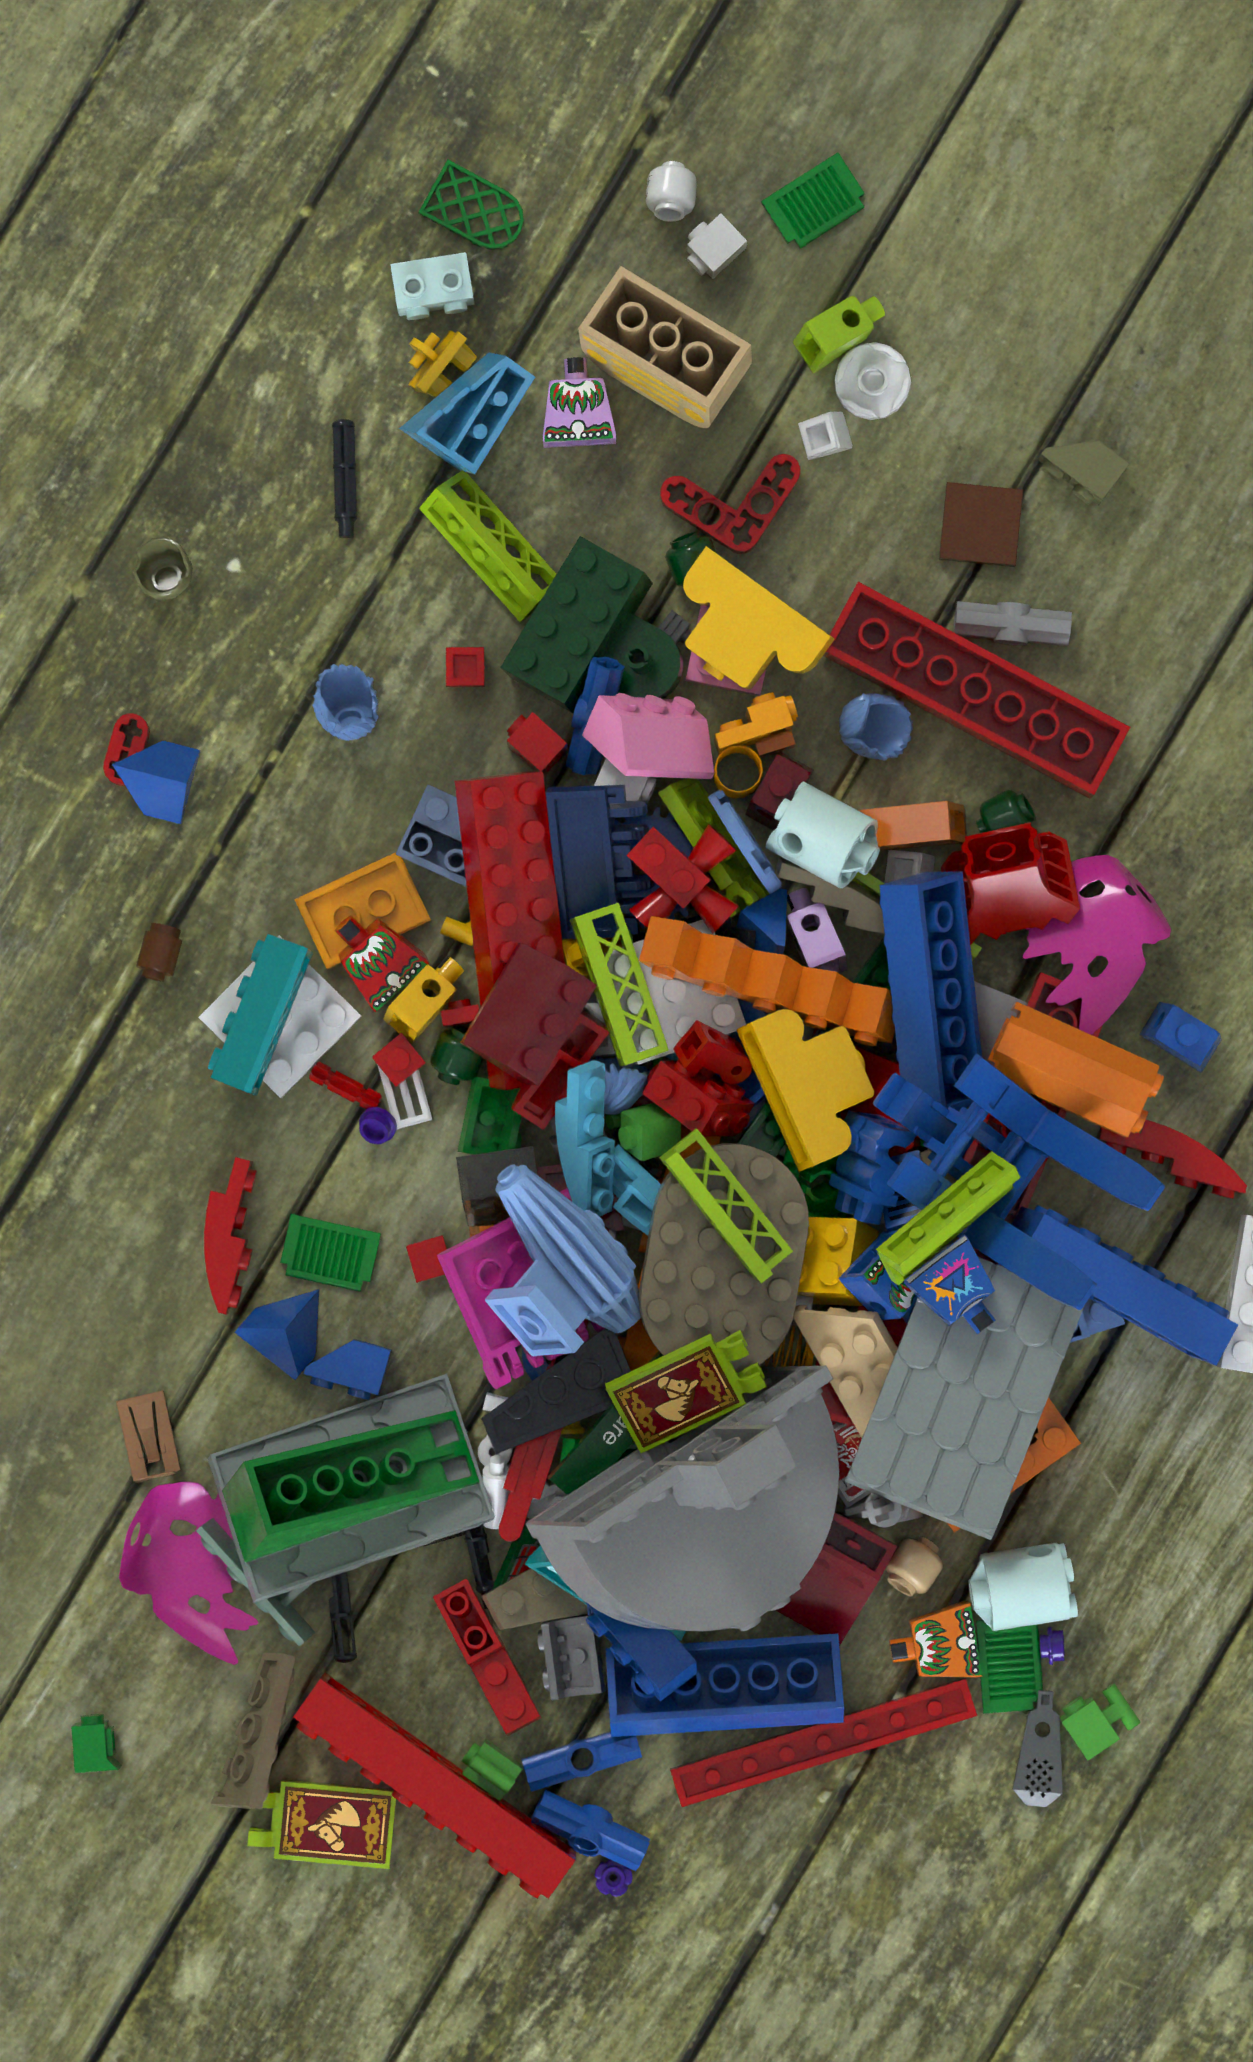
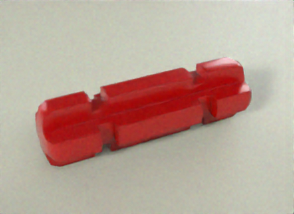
[309,1062,382,1109]

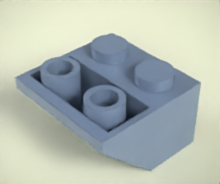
[396,785,467,887]

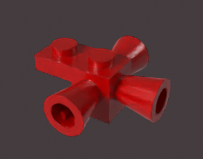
[626,824,739,934]

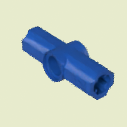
[565,657,625,775]
[521,1731,642,1792]
[531,1790,650,1871]

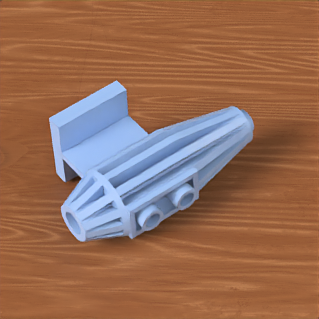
[485,1164,641,1356]

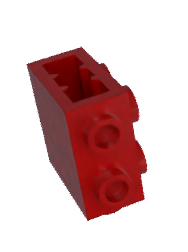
[642,1059,754,1137]

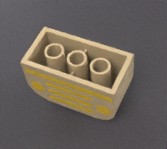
[578,266,752,428]

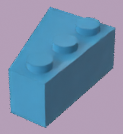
[399,352,535,474]

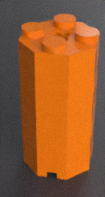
[988,1002,1164,1137]

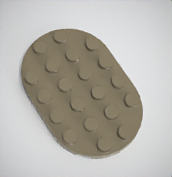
[639,1143,809,1373]

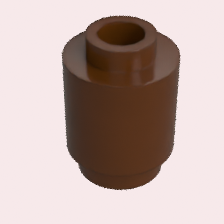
[136,923,182,982]

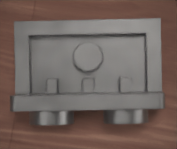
[538,1615,606,1700]

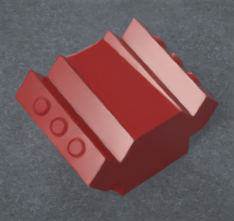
[940,822,1080,945]

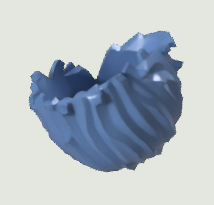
[312,664,379,741]
[839,693,913,761]
[588,1056,650,1115]

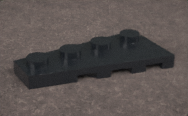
[481,1328,631,1455]

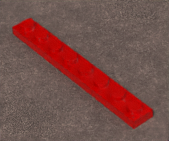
[670,1678,977,1807]

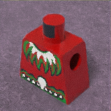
[335,915,429,1012]

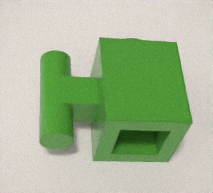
[606,1103,681,1161]
[1060,1683,1140,1760]
[461,1739,523,1801]

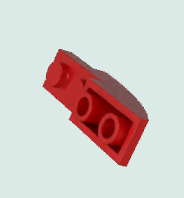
[1097,1120,1247,1199]
[204,1157,257,1315]
[433,1578,542,1736]

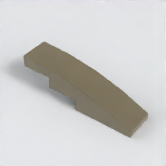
[776,856,885,934]

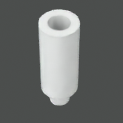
[482,1455,510,1529]

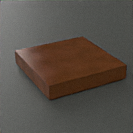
[939,482,1023,567]

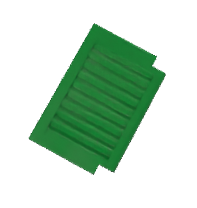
[761,152,865,249]
[280,1214,381,1292]
[976,1620,1043,1714]

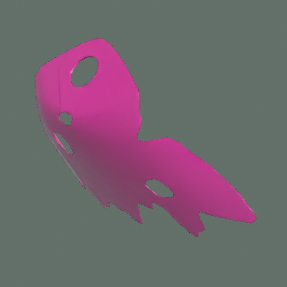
[1023,855,1171,1035]
[119,1482,259,1665]

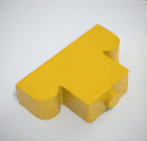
[683,546,835,689]
[736,1009,874,1172]

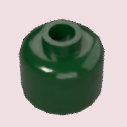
[665,531,717,587]
[976,790,1036,833]
[430,1025,483,1085]

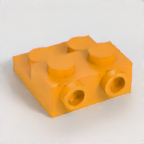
[714,692,798,756]

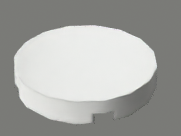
[834,342,911,420]

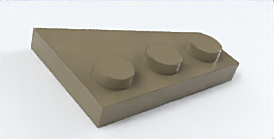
[481,1568,587,1630]

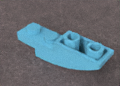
[555,1060,615,1217]
[613,1144,661,1235]

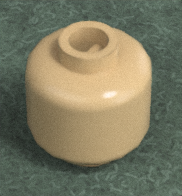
[886,1537,943,1597]

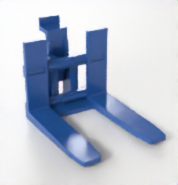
[873,1054,1165,1310]

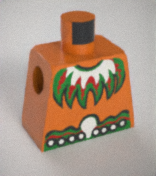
[889,1601,982,1677]

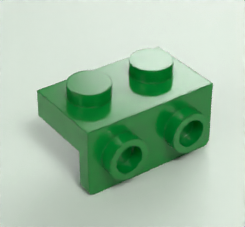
[457,1077,523,1162]

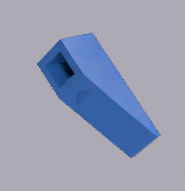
[586,1602,697,1702]

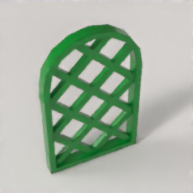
[419,159,524,250]

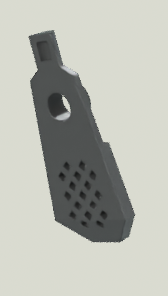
[1012,1690,1063,1807]

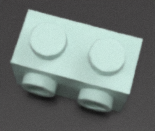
[390,252,474,320]

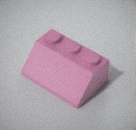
[582,693,714,779]

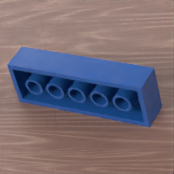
[879,871,982,1111]
[1011,1205,1238,1366]
[606,1634,844,1737]

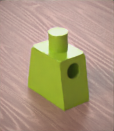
[793,295,885,374]

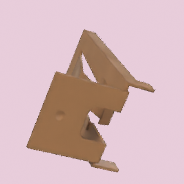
[116,1391,182,1483]

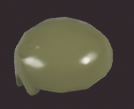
[134,537,193,600]

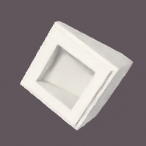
[798,412,852,460]
[884,850,935,883]

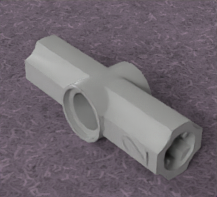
[953,601,1072,646]

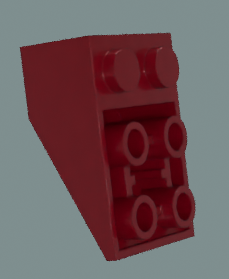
[775,1511,897,1646]

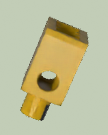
[383,956,464,1045]

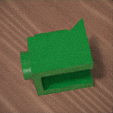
[71,1714,122,1773]

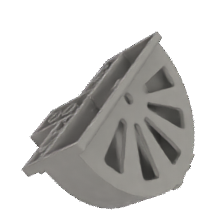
[526,1366,839,1632]

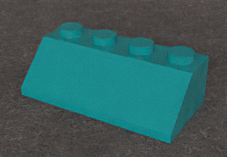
[208,934,313,1096]

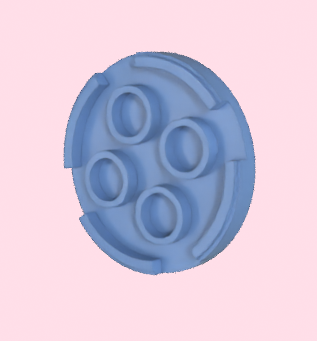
[708,789,782,894]

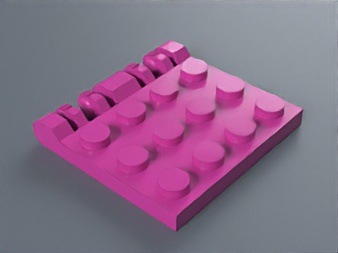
[437,1188,605,1389]

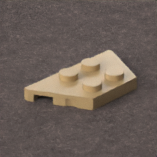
[793,1305,898,1437]

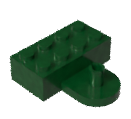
[500,536,683,713]

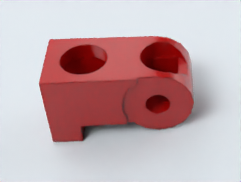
[673,1020,752,1084]

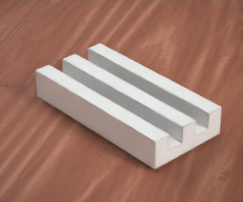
[377,1064,433,1130]

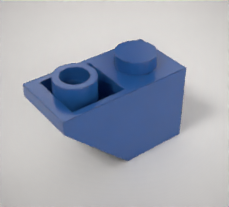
[304,1339,392,1400]

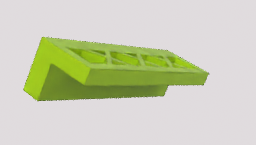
[419,471,556,622]
[570,903,669,1067]
[659,1129,793,1284]
[876,1151,1021,1285]

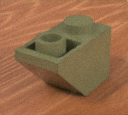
[1038,440,1130,505]

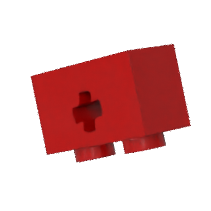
[507,712,568,776]

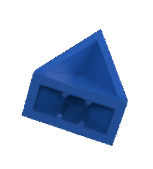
[112,741,200,824]
[733,889,787,955]
[234,1289,319,1380]

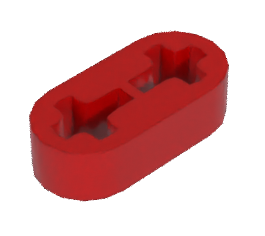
[103,713,150,786]

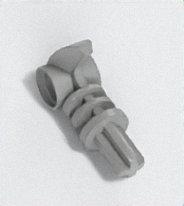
[844,1493,923,1528]

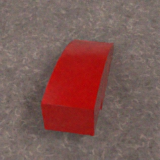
[511,1009,610,1130]

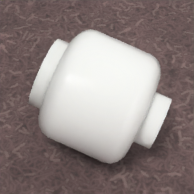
[646,161,697,222]

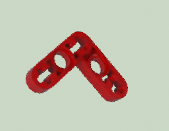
[660,454,800,554]

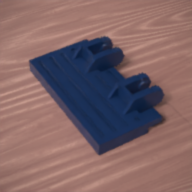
[546,785,655,939]

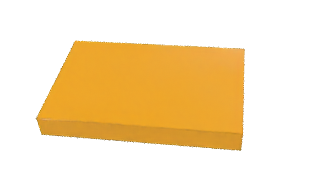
[294,852,431,970]

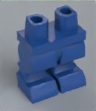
[829,1110,916,1225]

